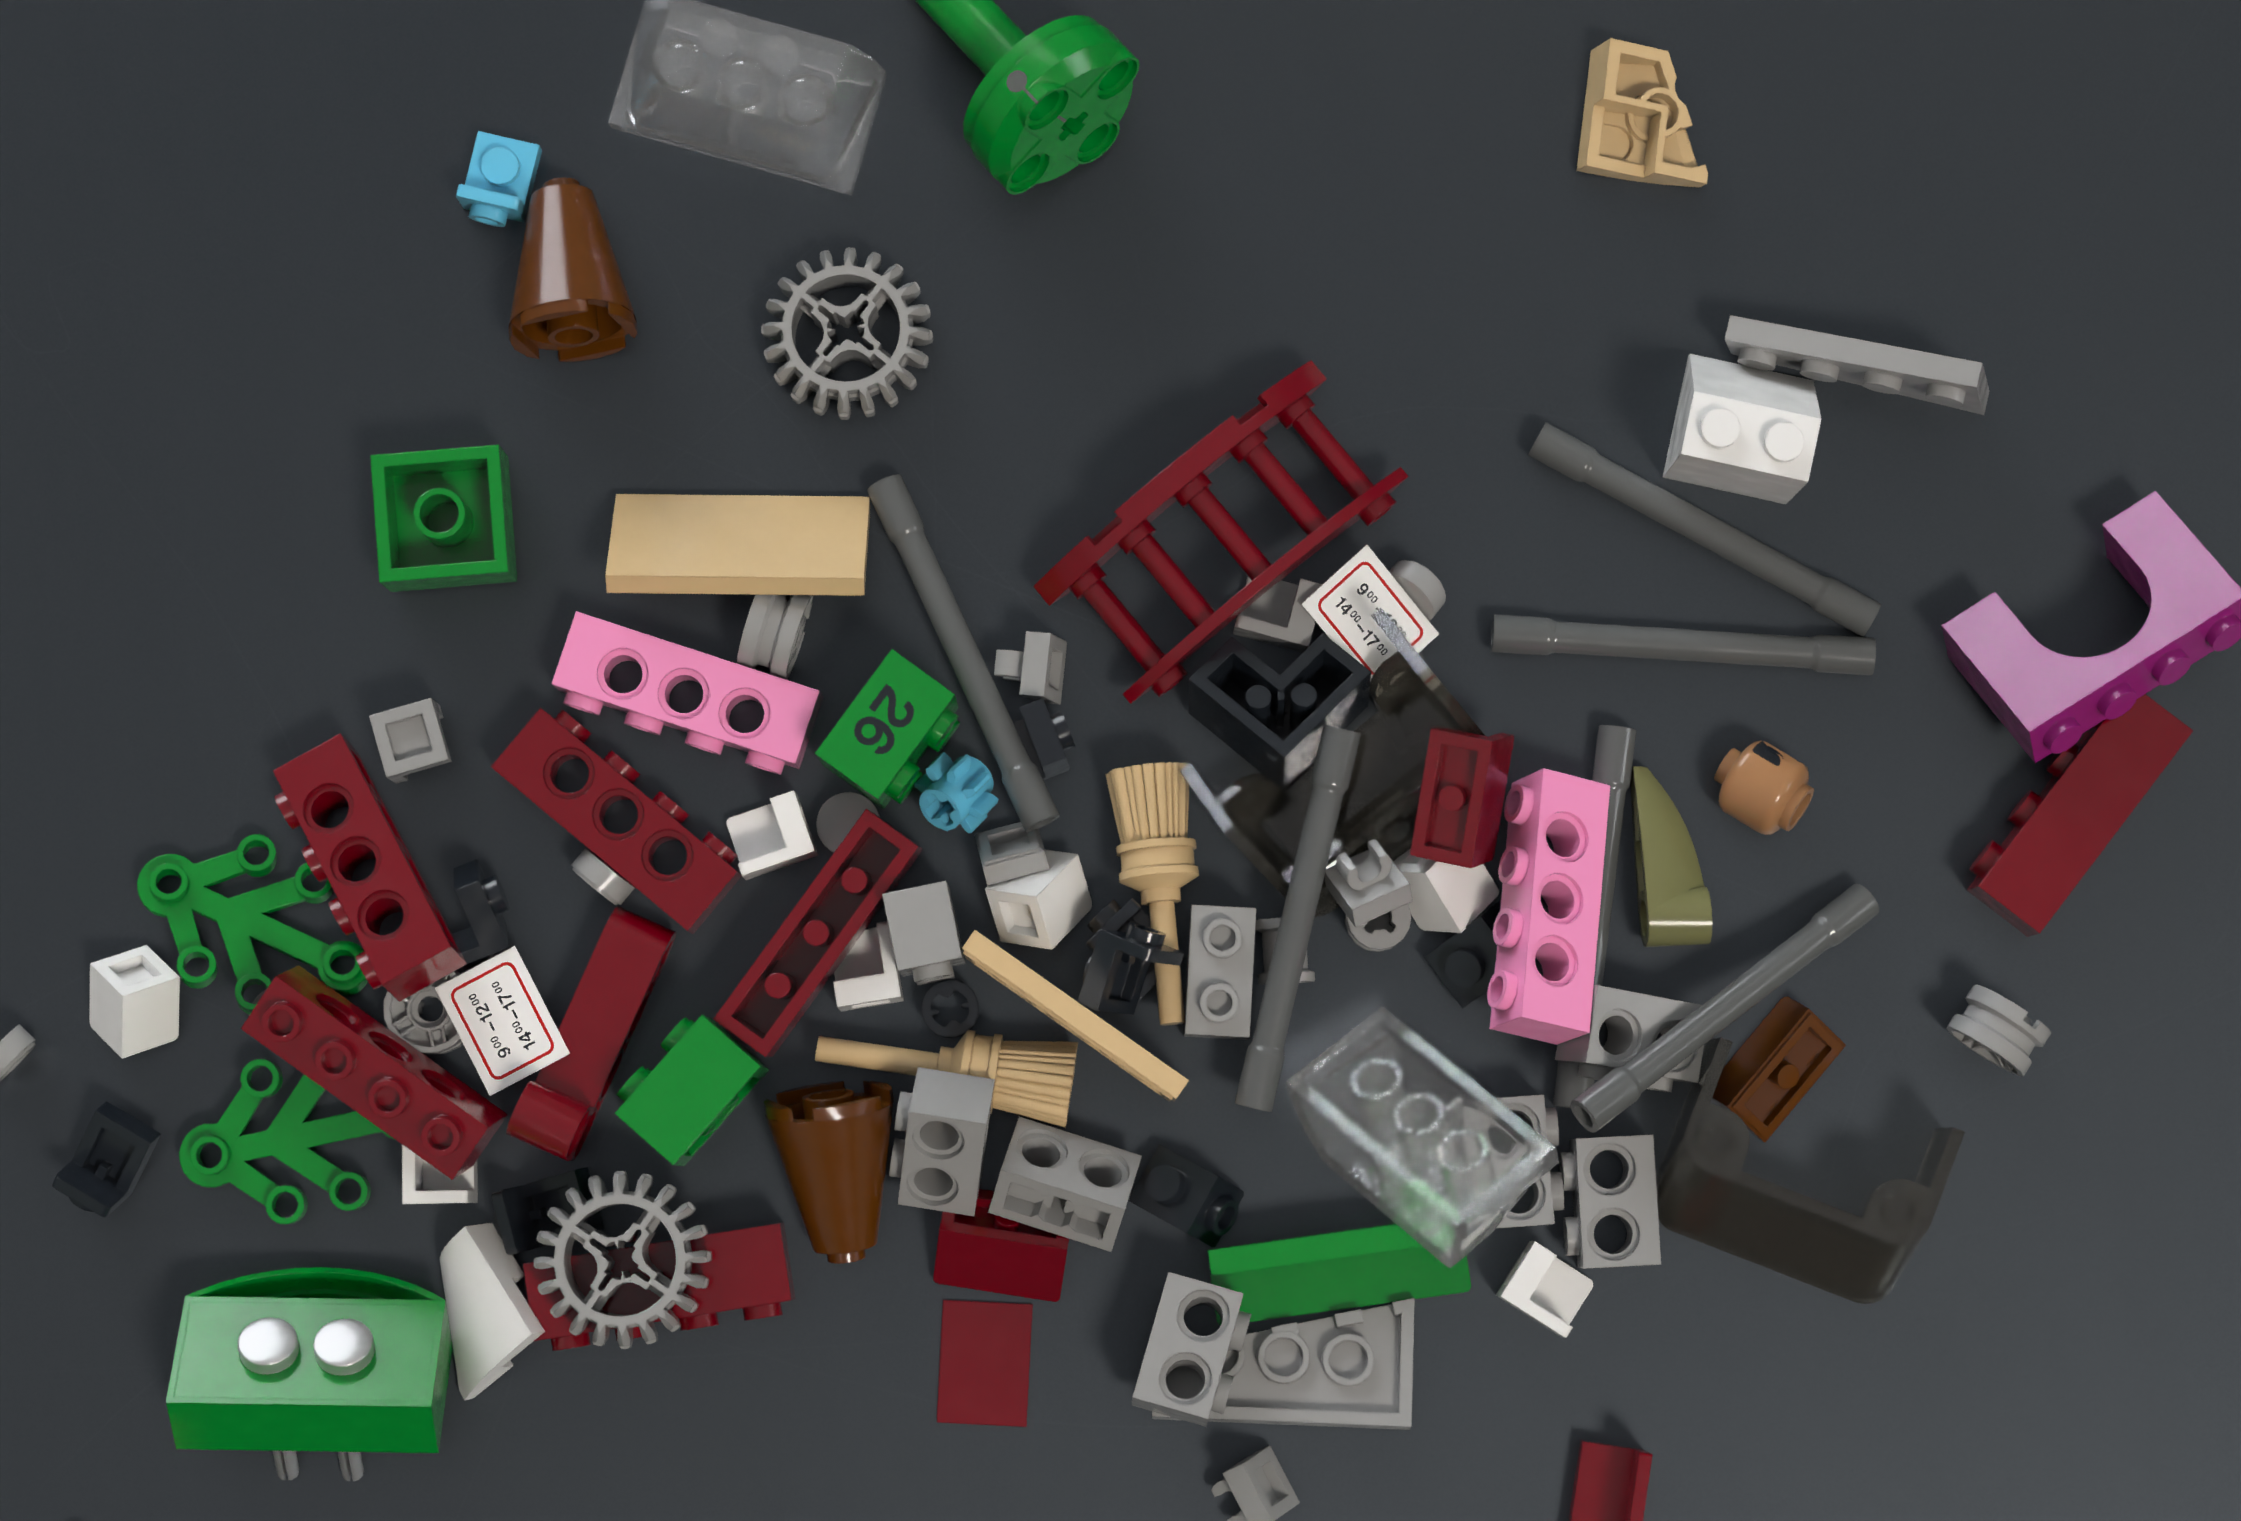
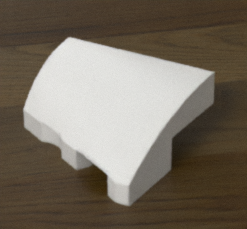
[440,1223,545,1401]

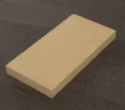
[605,494,870,596]
[962,930,1189,1102]

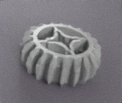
[761,247,933,420]
[534,1171,712,1349]

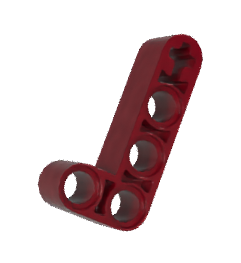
[506,906,676,1161]

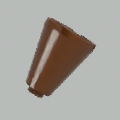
[508,177,637,362]
[764,1081,894,1264]

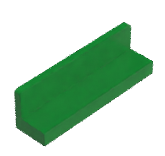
[1207,1215,1471,1325]

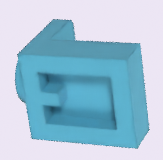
[456,131,542,227]

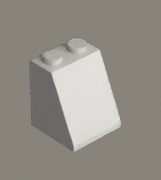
[1663,354,1822,504]

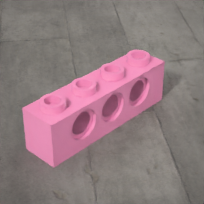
[552,611,823,775]
[1487,768,1610,1045]

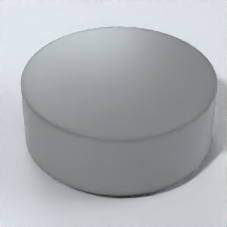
[1389,560,1446,621]
[816,792,880,852]
[571,847,635,905]
[0,1024,36,1082]

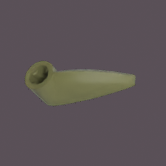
[1630,766,1713,947]

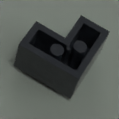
[1188,633,1371,791]

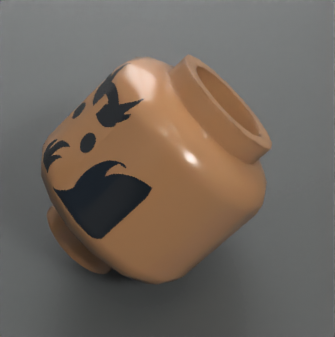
[1714,740,1814,835]

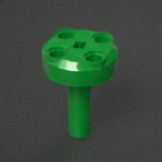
[915,0,1140,195]

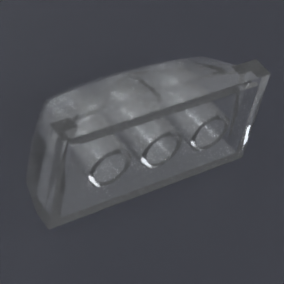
[608,0,887,196]
[1286,1006,1559,1268]

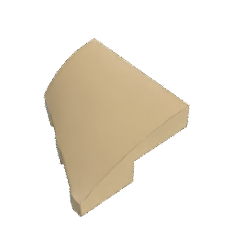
[1577,38,1708,187]

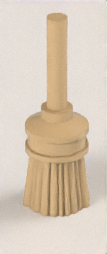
[1105,762,1199,1026]
[815,1030,1078,1128]

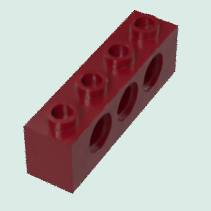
[491,708,742,934]
[273,733,467,1002]
[241,965,508,1180]

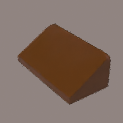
[1706,996,1846,1143]

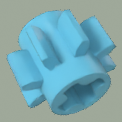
[915,752,998,834]

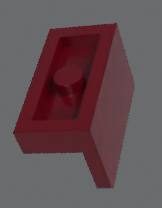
[1410,726,1514,868]
[933,1189,1069,1302]
[1568,1440,1652,1521]

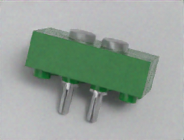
[166,1267,453,1481]

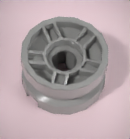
[737,595,813,680]
[384,971,463,1054]
[1946,984,2051,1077]

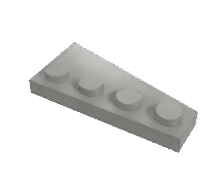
[1724,315,1990,415]
[1152,1298,1415,1430]

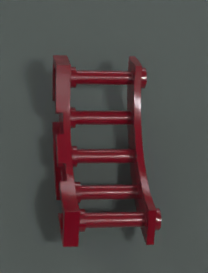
[1033,360,1409,704]

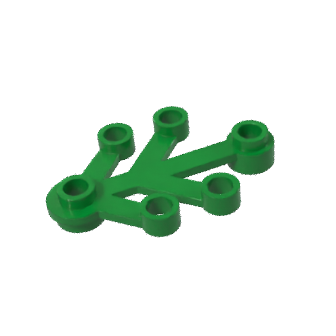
[137,834,368,1015]
[179,1059,395,1224]

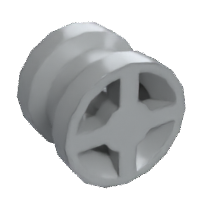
[1345,904,1411,952]

